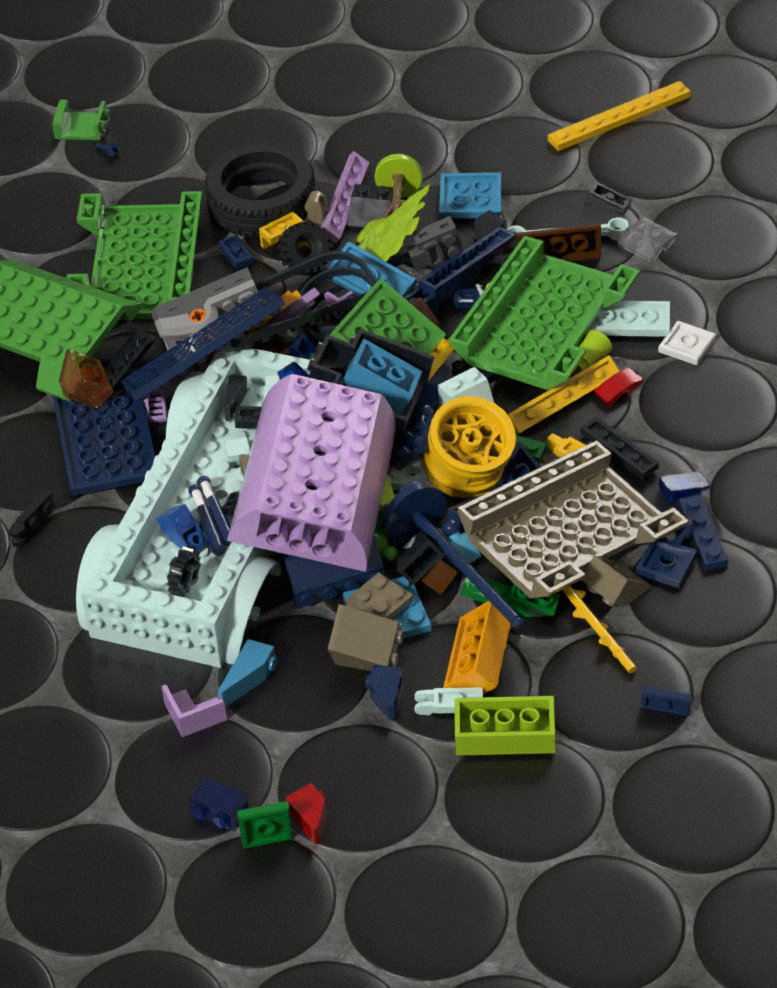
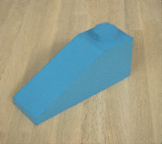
[218,639,278,707]

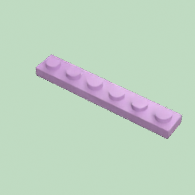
[321,151,369,243]

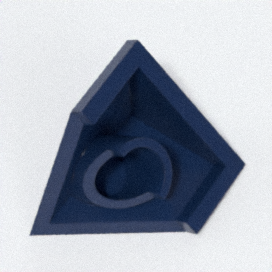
[498,441,541,488]

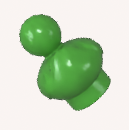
[374,533,398,562]

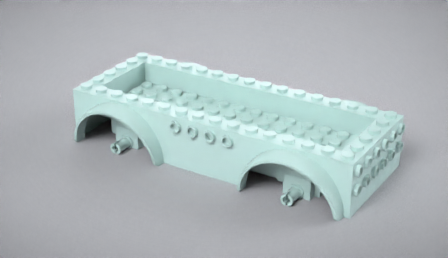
[76,343,325,668]

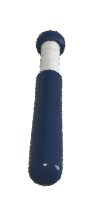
[197,476,231,546]
[188,484,226,556]

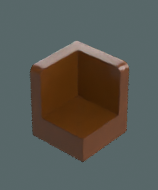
[421,559,458,594]

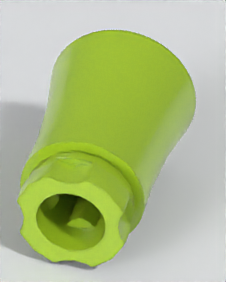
[573,330,613,375]

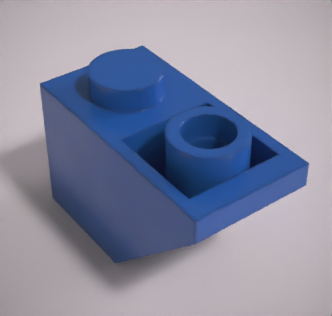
[156,504,209,551]

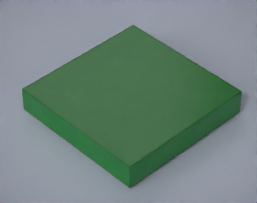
[237,801,293,849]

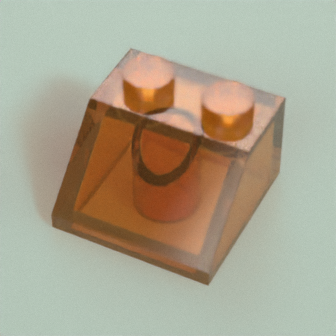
[59,349,113,409]

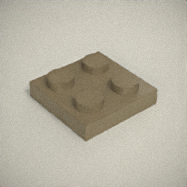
[346,572,413,620]

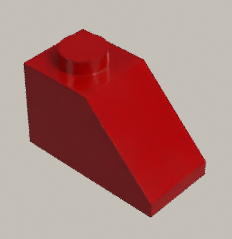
[286,783,327,845]

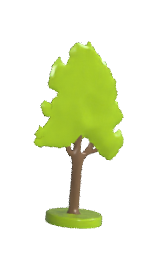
[357,154,430,262]

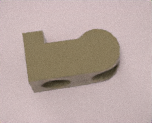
[304,191,328,229]

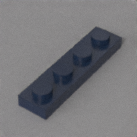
[679,495,728,570]

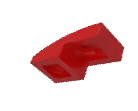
[594,367,644,407]

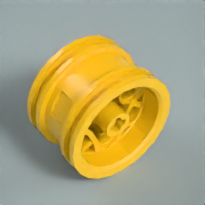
[422,396,516,499]

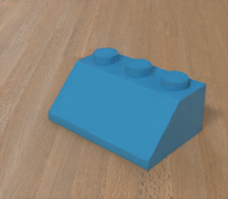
[342,339,422,414]

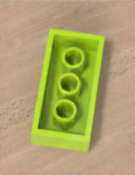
[455,696,555,756]

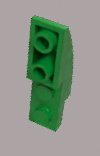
[461,577,560,617]

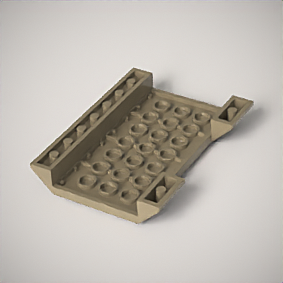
[457,440,689,598]

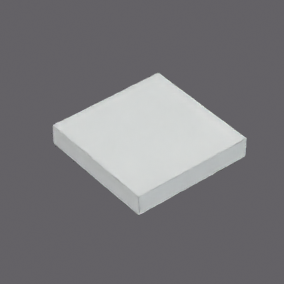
[658,321,716,365]

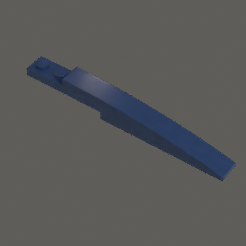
[404,226,515,310]

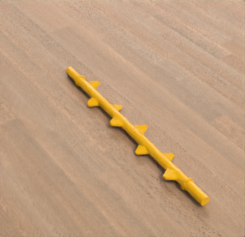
[562,586,637,674]

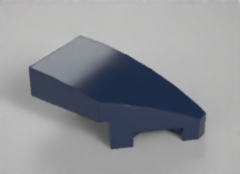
[451,284,484,309]

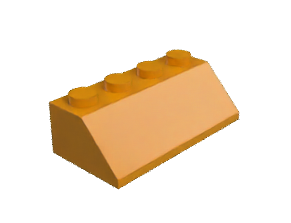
[443,601,511,694]

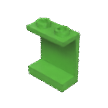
[52,100,110,140]

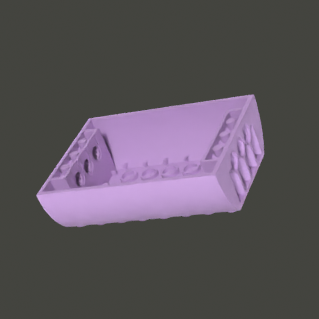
[227,374,396,572]

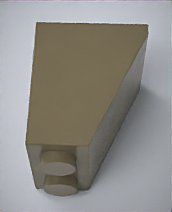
[328,604,404,671]

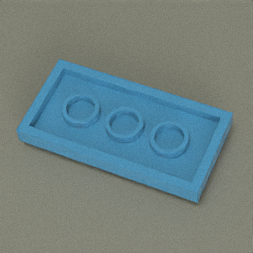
[327,241,417,297]

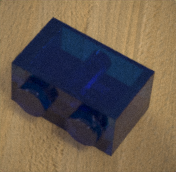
[188,777,249,831]

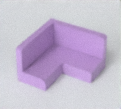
[161,685,227,737]

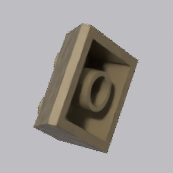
[581,555,651,607]

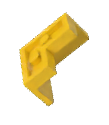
[259,212,311,249]

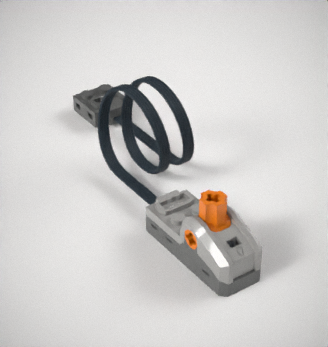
[151,216,464,359]

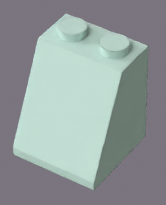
[438,367,494,408]

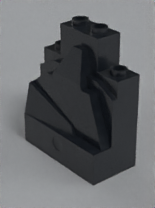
[307,328,434,447]

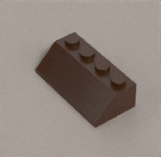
[515,224,601,262]

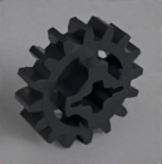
[167,545,201,597]

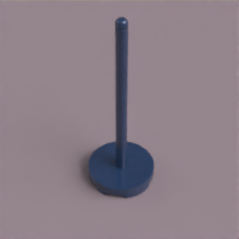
[381,480,524,629]

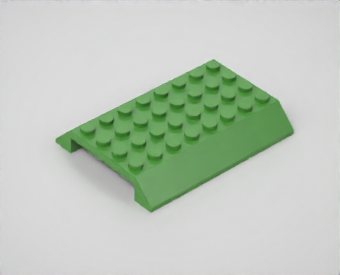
[67,191,202,320]
[449,236,640,390]
[0,259,142,402]

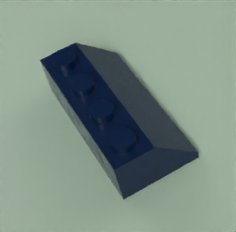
[284,535,384,609]

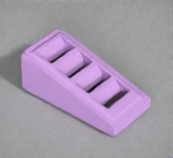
[144,387,167,423]

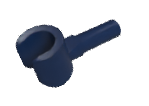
[95,142,120,157]

